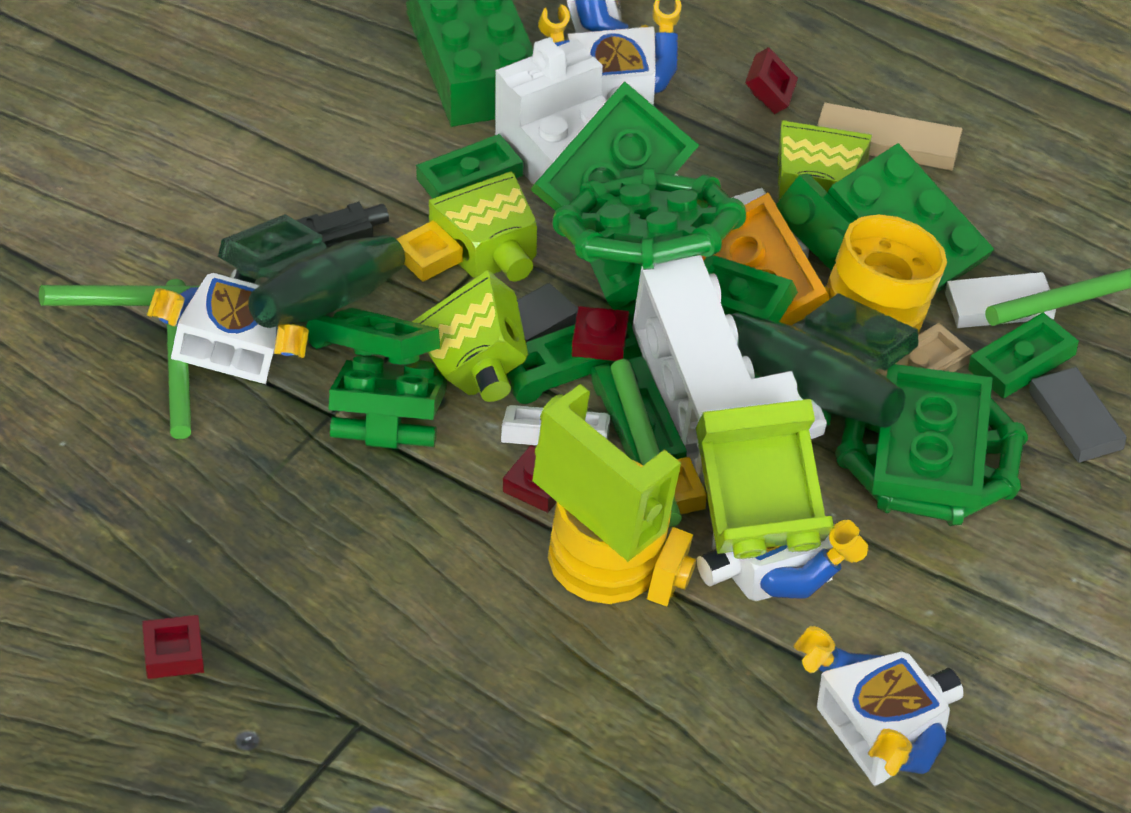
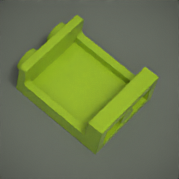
[532,384,681,561]
[695,399,834,559]

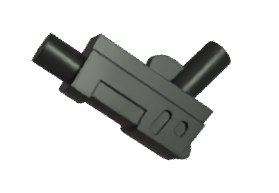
[281,201,389,285]

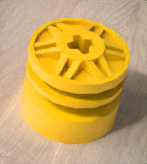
[822,214,947,349]
[548,460,671,604]

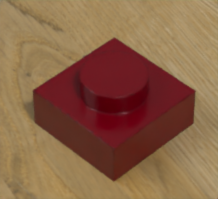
[745,47,798,115]
[572,306,629,361]
[503,445,557,513]
[142,615,204,679]

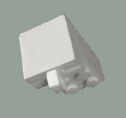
[495,37,678,185]
[632,255,827,492]

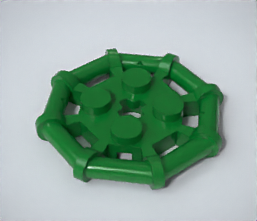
[553,168,746,270]
[835,383,1028,526]

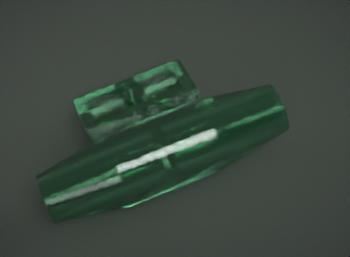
[218,214,405,328]
[732,293,918,428]

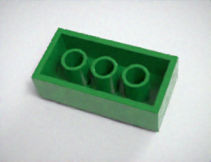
[406,0,533,127]

